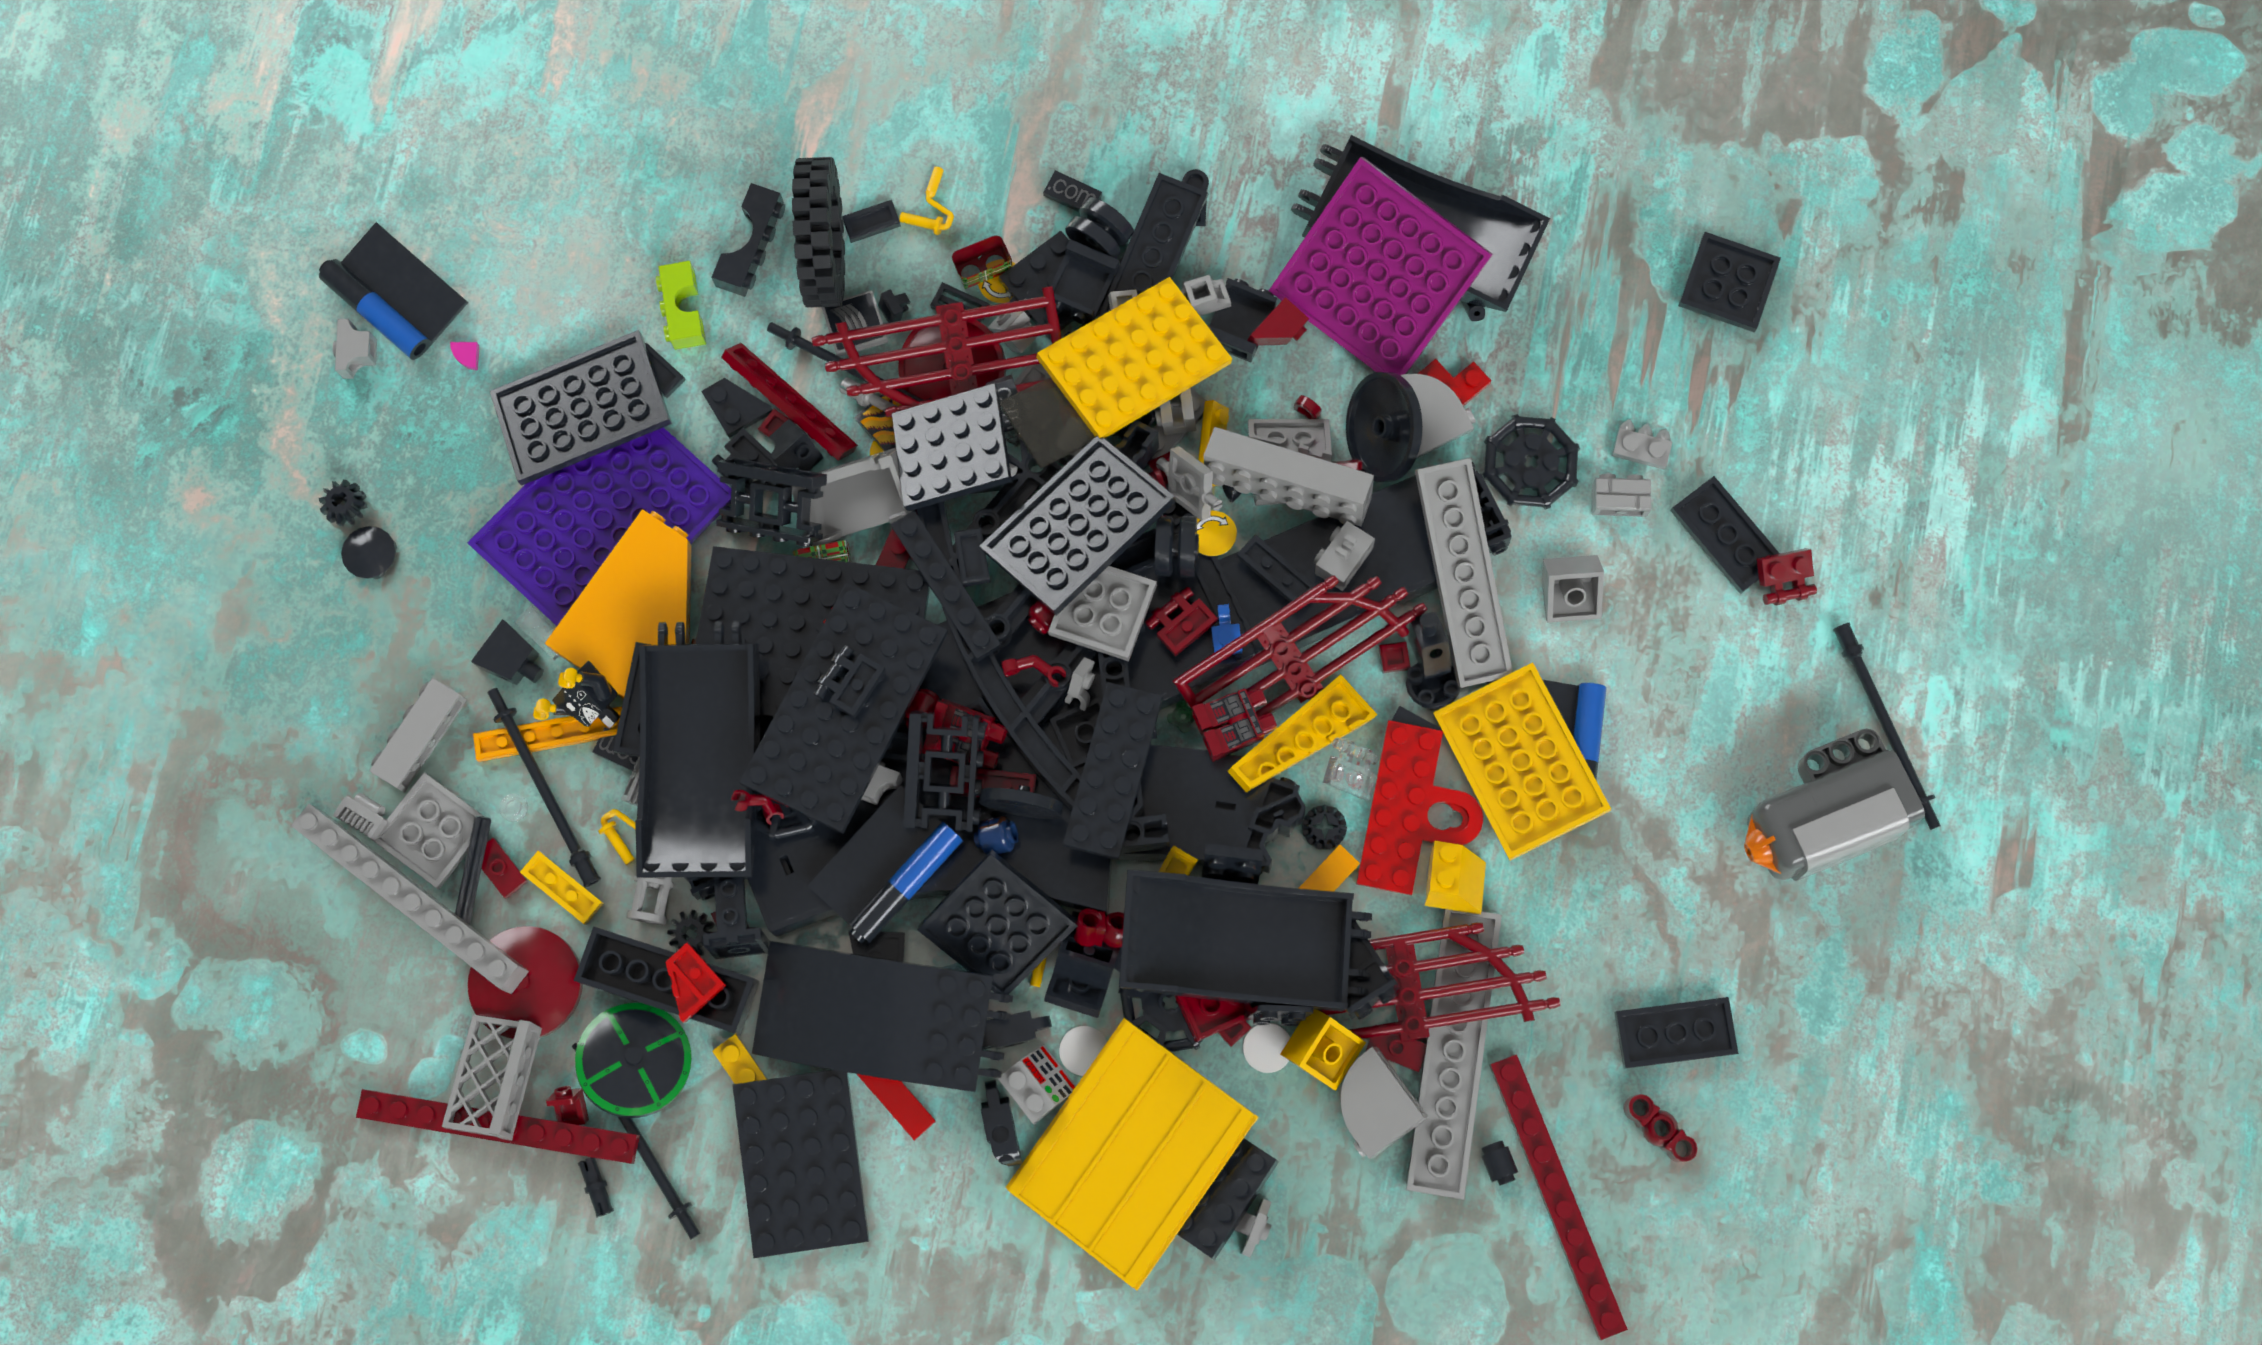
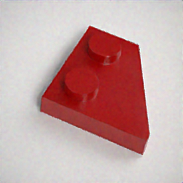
[665,943,726,1023]

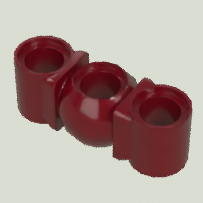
[1074,908,1124,948]
[1623,1094,1698,1162]

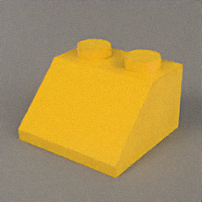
[1425,841,1486,915]
[1280,1009,1366,1091]

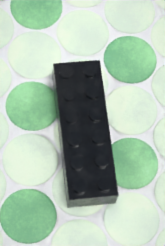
[574,926,759,1036]

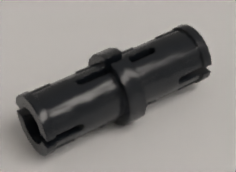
[577,1157,614,1218]

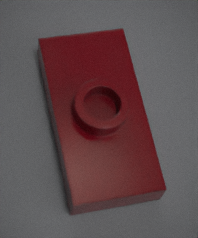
[482,838,529,899]
[1365,1033,1426,1072]

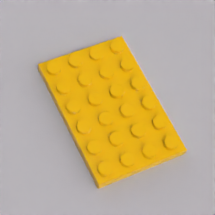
[1036,277,1232,439]
[1433,662,1611,861]

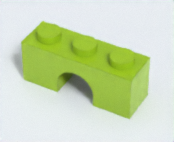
[656,260,706,350]

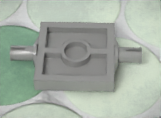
[1156,446,1223,521]

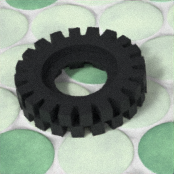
[792,157,845,308]

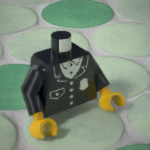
[533,660,620,728]

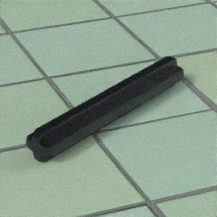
[455,816,491,925]

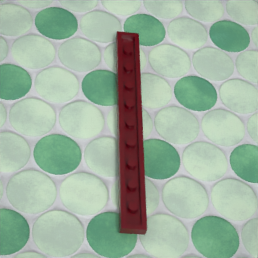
[1489,1054,1628,1340]
[356,1089,640,1164]

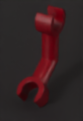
[1002,655,1066,687]
[731,790,784,824]

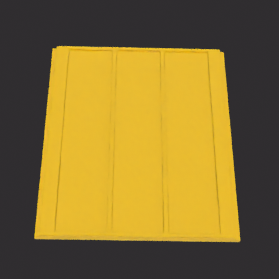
[1005,1018,1259,1291]

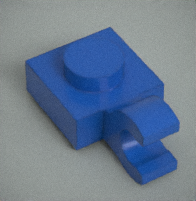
[1211,604,1242,654]

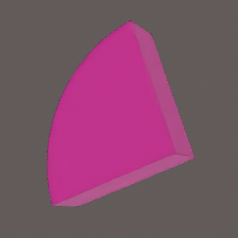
[450,342,479,370]

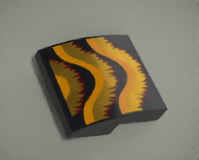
[854,394,901,451]

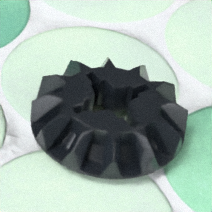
[1302,804,1347,850]

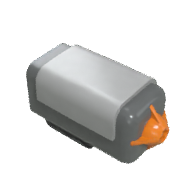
[1744,728,1925,881]

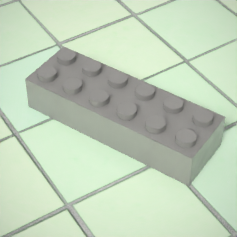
[1204,427,1374,526]

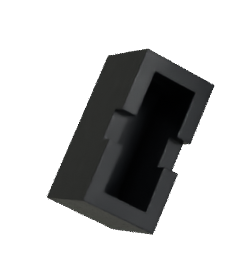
[1115,420,1159,470]

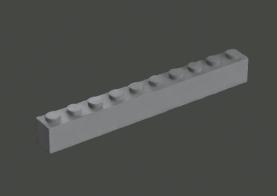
[291,804,529,994]

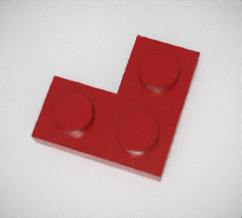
[1417,358,1492,406]

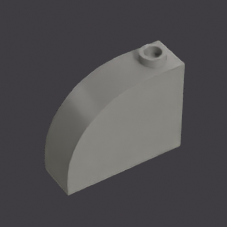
[1401,374,1476,459]
[1341,1047,1428,1159]

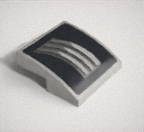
[822,290,888,357]

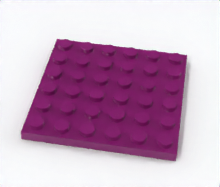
[1268,157,1493,375]

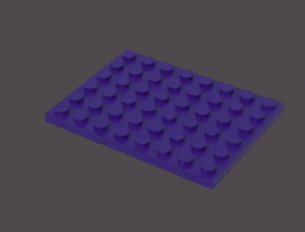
[467,427,731,626]

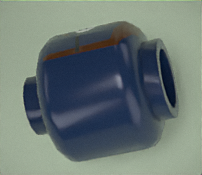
[974,816,1018,855]

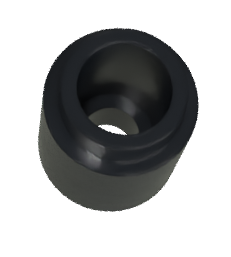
[1481,1140,1518,1186]

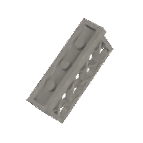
[442,1015,542,1141]

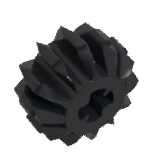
[319,479,368,526]
[667,909,715,956]

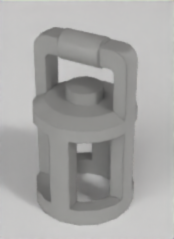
[626,876,674,925]

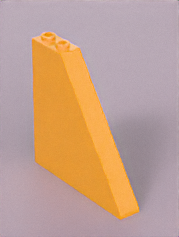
[544,509,691,699]

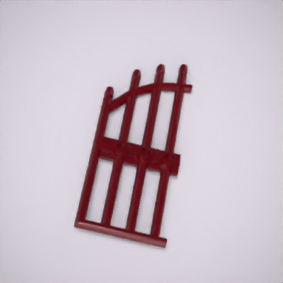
[811,286,1062,418]
[1172,575,1428,717]
[1319,922,1561,1041]

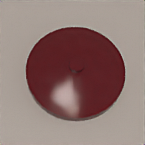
[898,319,1006,400]
[468,926,583,1039]

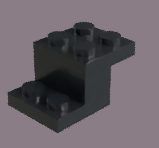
[1044,911,1121,1018]

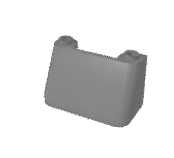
[792,448,916,547]

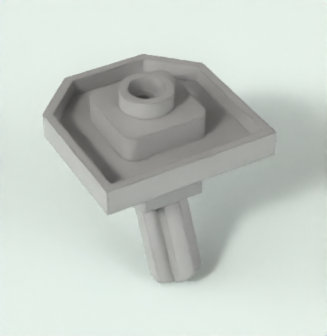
[1235,1199,1272,1257]

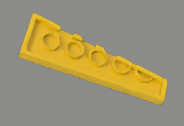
[1227,674,1378,792]

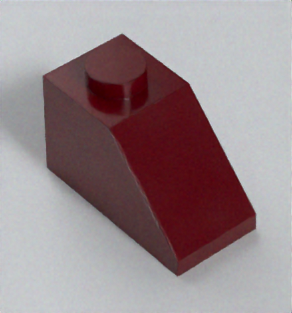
[1247,297,1309,346]

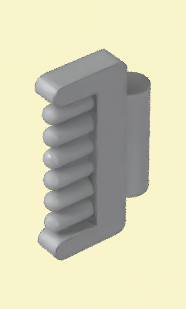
[334,793,388,840]

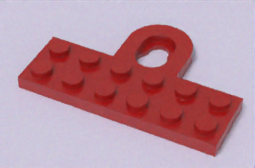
[1356,720,1483,896]

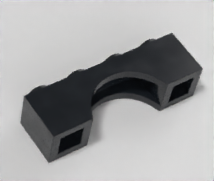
[711,183,786,297]

